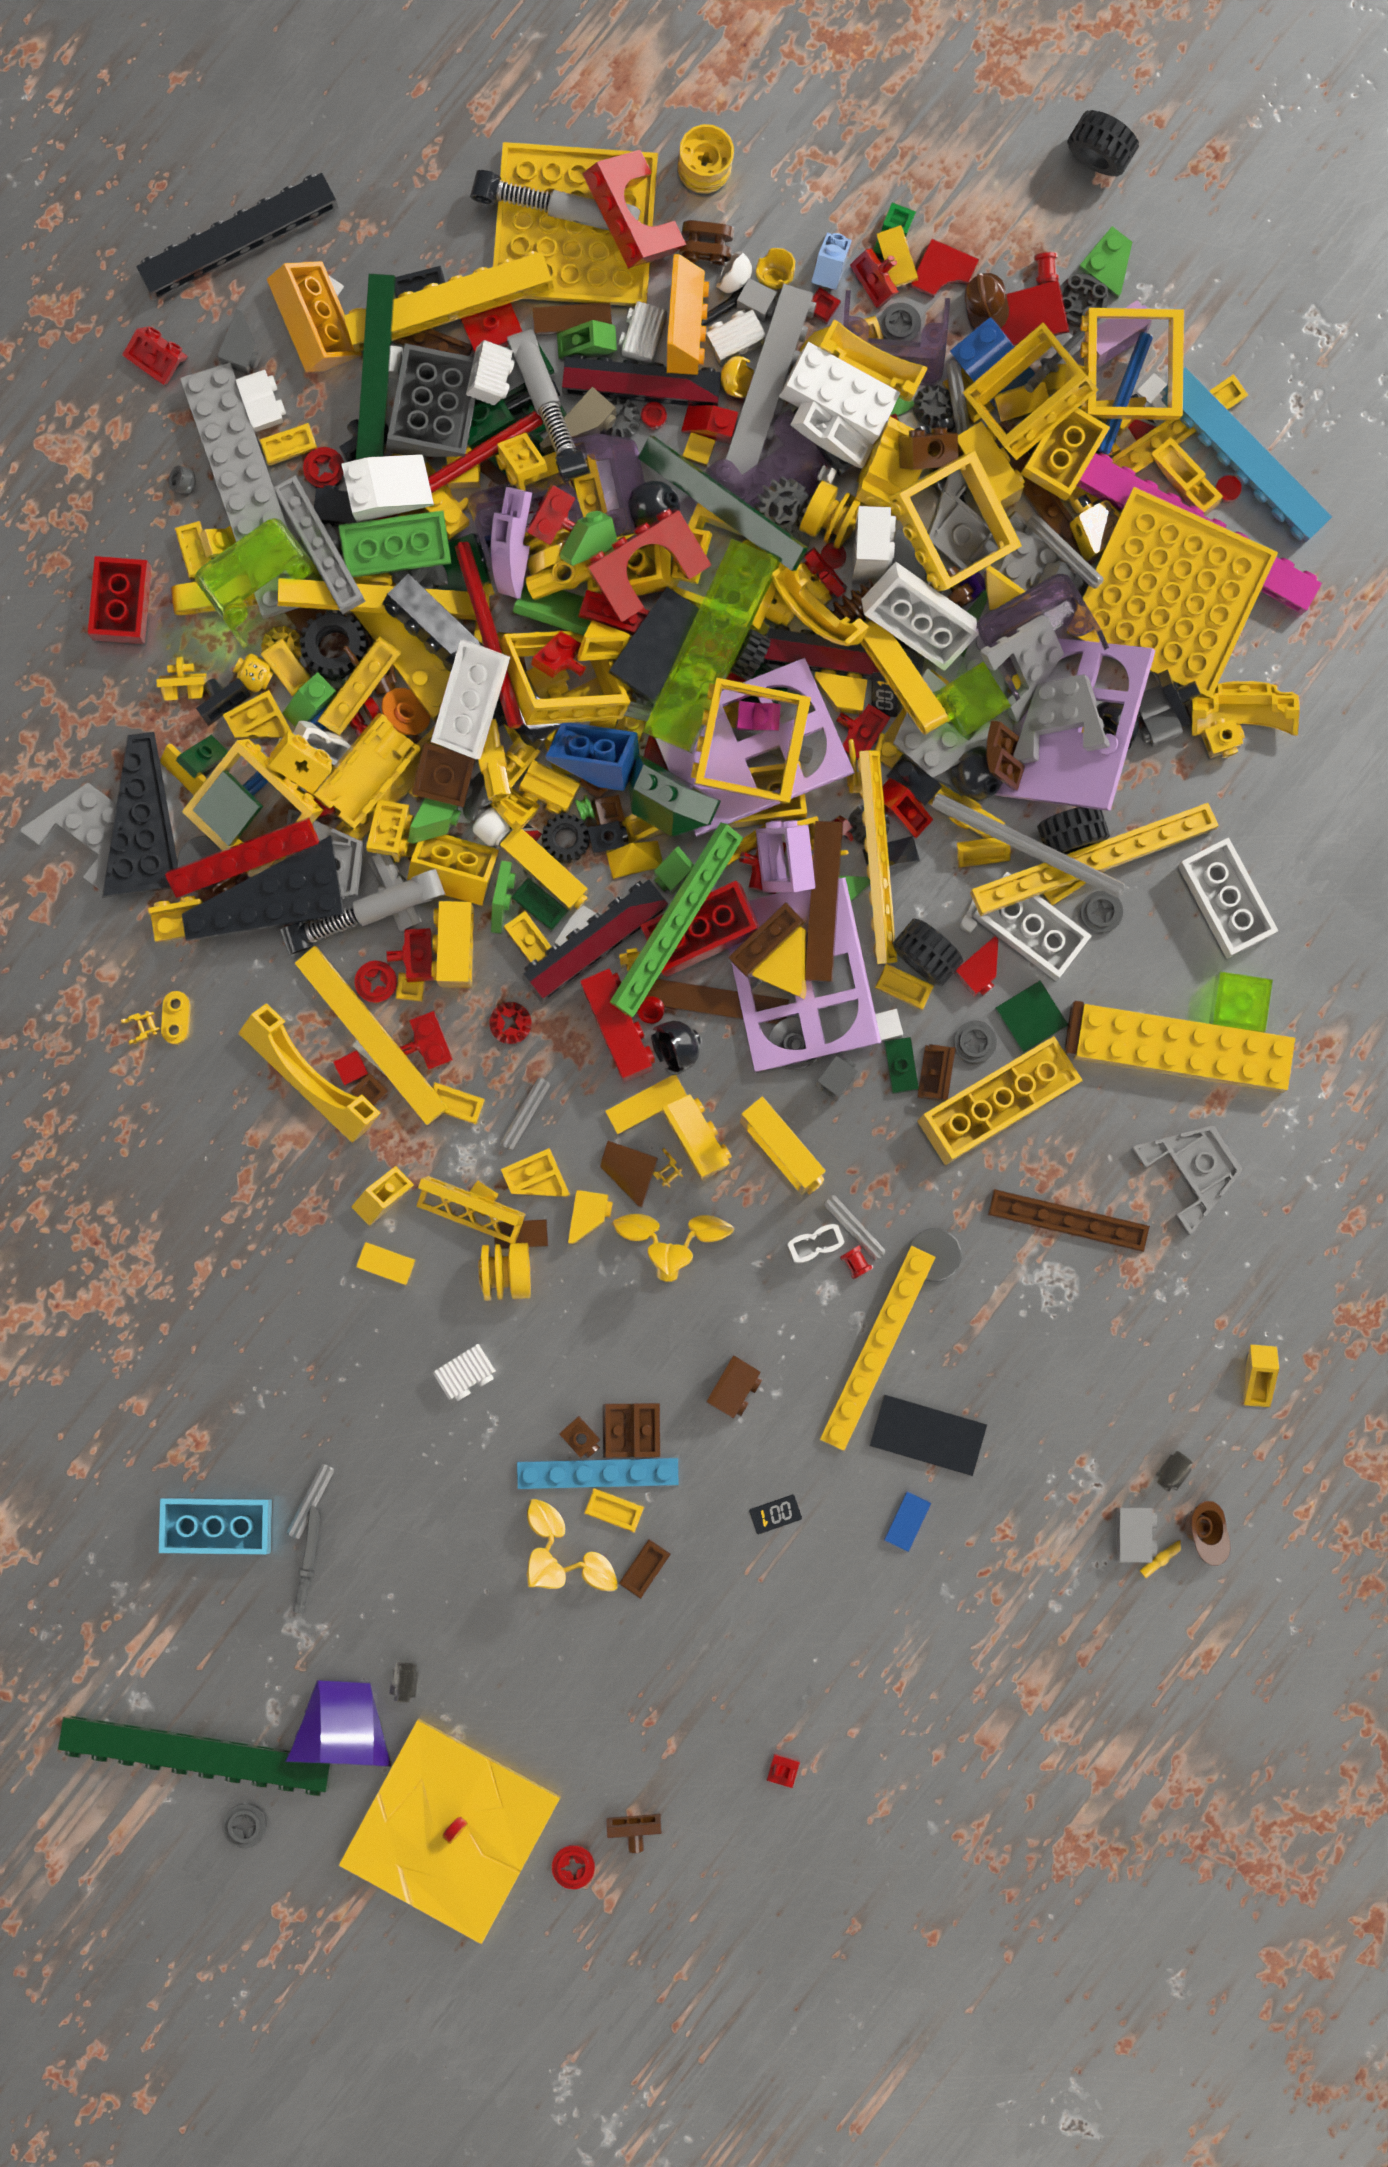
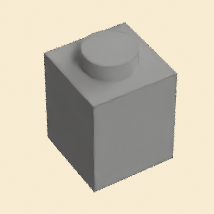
[737,278,777,322]

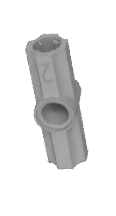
[368,854,422,932]

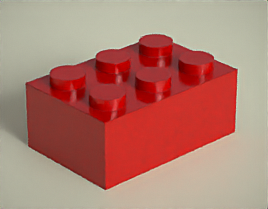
[87,556,152,644]

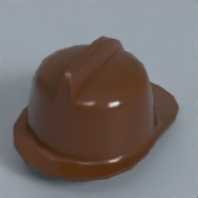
[965,273,1009,329]
[1185,1501,1231,1566]

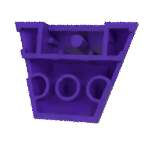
[285,1680,391,1767]

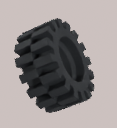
[728,629,771,681]
[542,813,590,863]

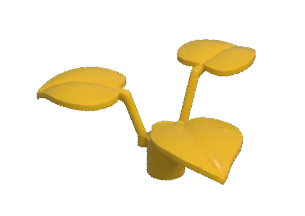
[612,1214,734,1282]
[526,1499,618,1591]

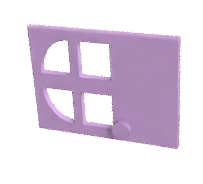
[995,638,1155,811]
[648,658,854,837]
[729,878,881,1072]

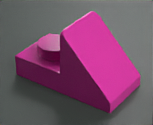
[737,701,781,731]

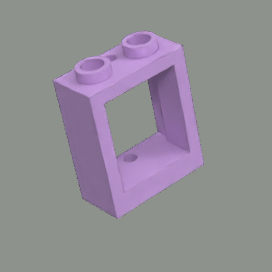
[1083,300,1152,369]
[756,820,815,892]

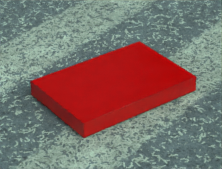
[1001,280,1069,346]

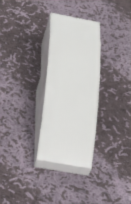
[790,401,874,468]

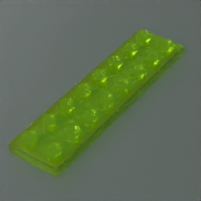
[643,539,780,754]

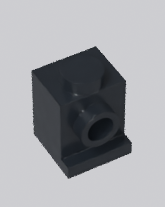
[588,821,629,857]

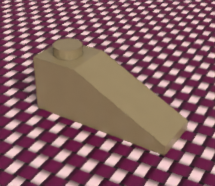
[539,387,617,455]

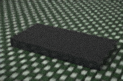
[608,587,711,702]
[869,1394,987,1476]

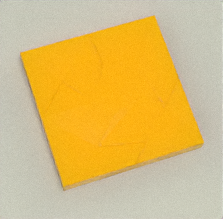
[339,1719,561,1944]

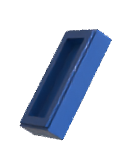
[884,1492,931,1552]

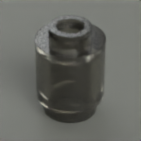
[1155,1451,1194,1492]
[389,1662,419,1702]

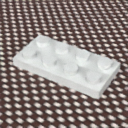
[431,640,510,759]

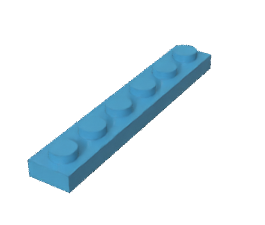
[517,1458,679,1489]

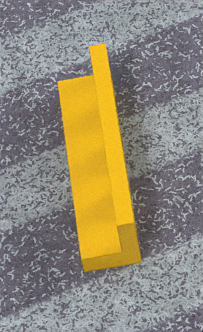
[416,1176,526,1244]

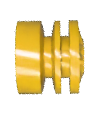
[677,124,734,194]
[799,480,862,549]
[523,518,571,576]
[478,1243,531,1301]

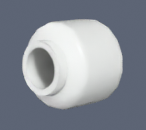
[472,807,512,846]

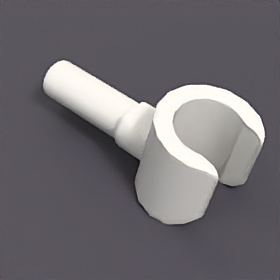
[817,465,837,485]
[960,899,978,934]

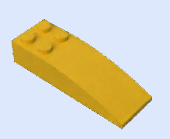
[351,582,451,724]
[917,1036,1083,1166]

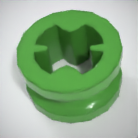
[574,795,595,821]

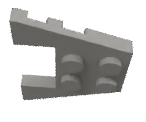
[928,469,1031,570]
[980,615,1064,723]
[893,669,990,779]
[1013,674,1110,764]
[20,783,116,892]
[286,810,364,899]
[1132,1125,1243,1235]

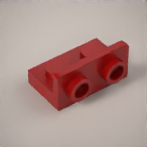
[122,326,188,385]

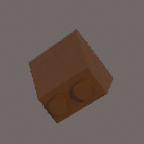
[706,1355,762,1419]

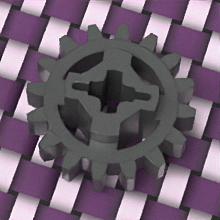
[753,477,809,532]

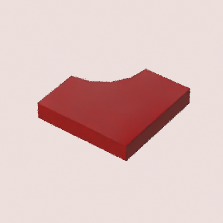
[910,239,979,298]

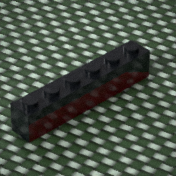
[562,354,721,407]
[764,625,924,680]
[522,880,668,1003]

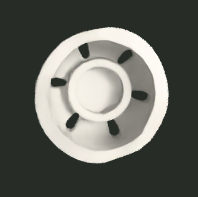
[716,251,752,293]

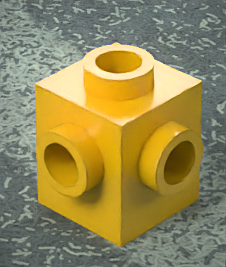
[1201,718,1245,759]

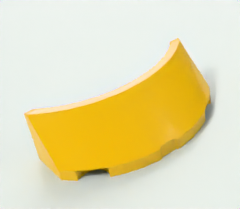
[820,319,928,402]
[771,564,869,646]
[1191,681,1300,736]

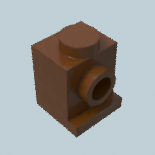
[559,1416,601,1458]

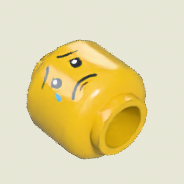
[233,653,274,692]

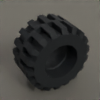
[1067,110,1139,177]
[300,610,368,681]
[1037,807,1110,855]
[892,918,964,986]

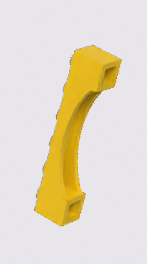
[238,1003,380,1143]

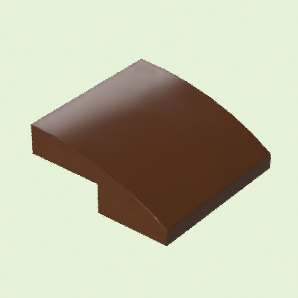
[987,720,1025,791]
[603,1403,660,1458]

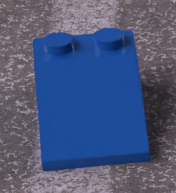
[950,317,1035,410]
[546,723,640,791]

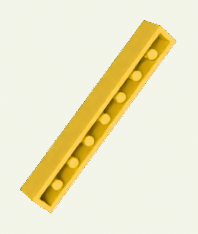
[343,251,554,352]

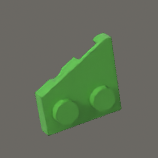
[1079,226,1132,299]
[491,861,516,934]

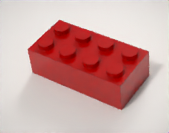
[640,880,760,977]
[580,968,655,1083]

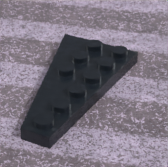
[102,732,178,898]
[182,836,344,941]

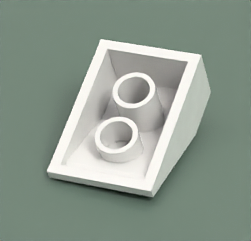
[342,455,434,522]

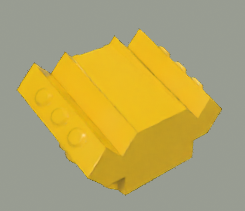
[855,417,930,521]

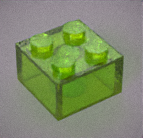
[933,661,1011,736]
[1209,971,1273,1033]

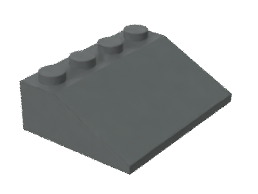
[386,344,476,457]

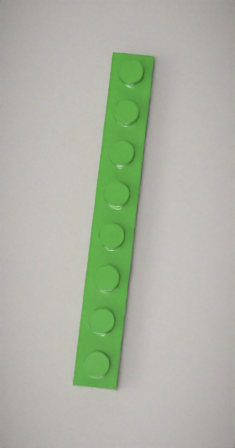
[610,822,743,1017]

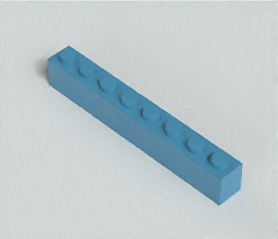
[1160,367,1332,542]

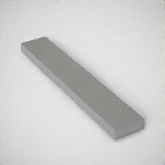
[274,475,366,614]

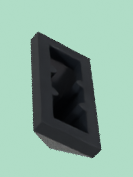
[862,836,920,870]

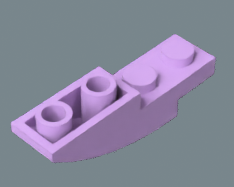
[491,487,532,598]

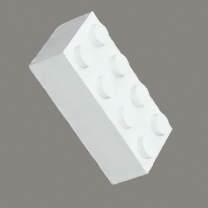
[779,342,900,445]
[852,506,896,585]
[862,562,979,671]
[1178,837,1278,959]
[972,872,1091,981]

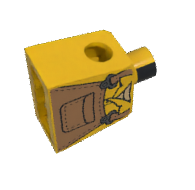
[1070,494,1120,562]

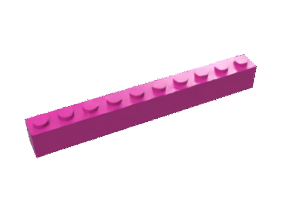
[1076,453,1322,615]

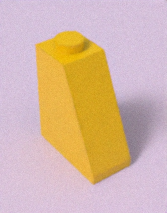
[752,927,807,999]

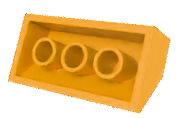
[667,254,709,375]
[267,261,362,373]

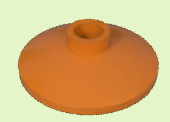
[381,688,430,735]

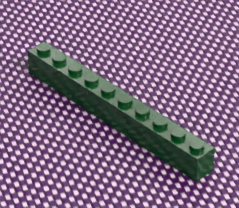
[58,1715,332,1796]

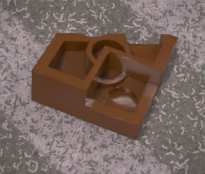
[600,1141,658,1207]

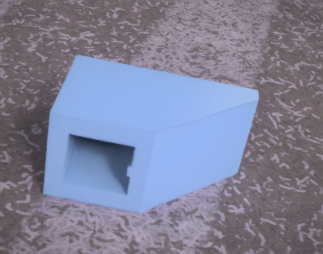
[811,233,852,290]

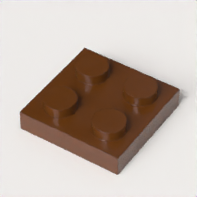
[412,742,476,807]

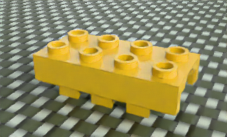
[311,713,422,829]

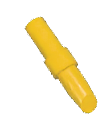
[1139,1540,1181,1578]

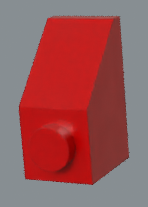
[681,405,738,445]
[882,778,934,838]
[953,936,999,997]

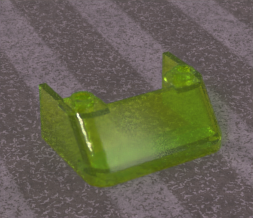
[195,518,324,649]

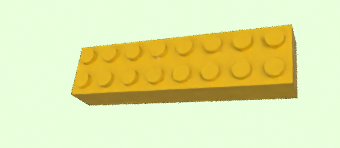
[1073,1004,1295,1093]

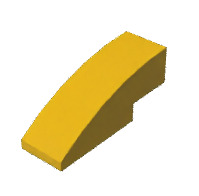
[1151,437,1223,516]

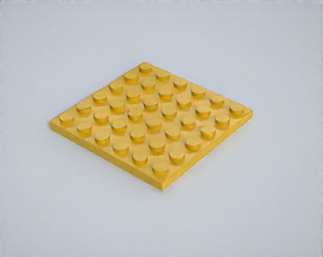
[493,142,658,307]
[1067,487,1278,698]

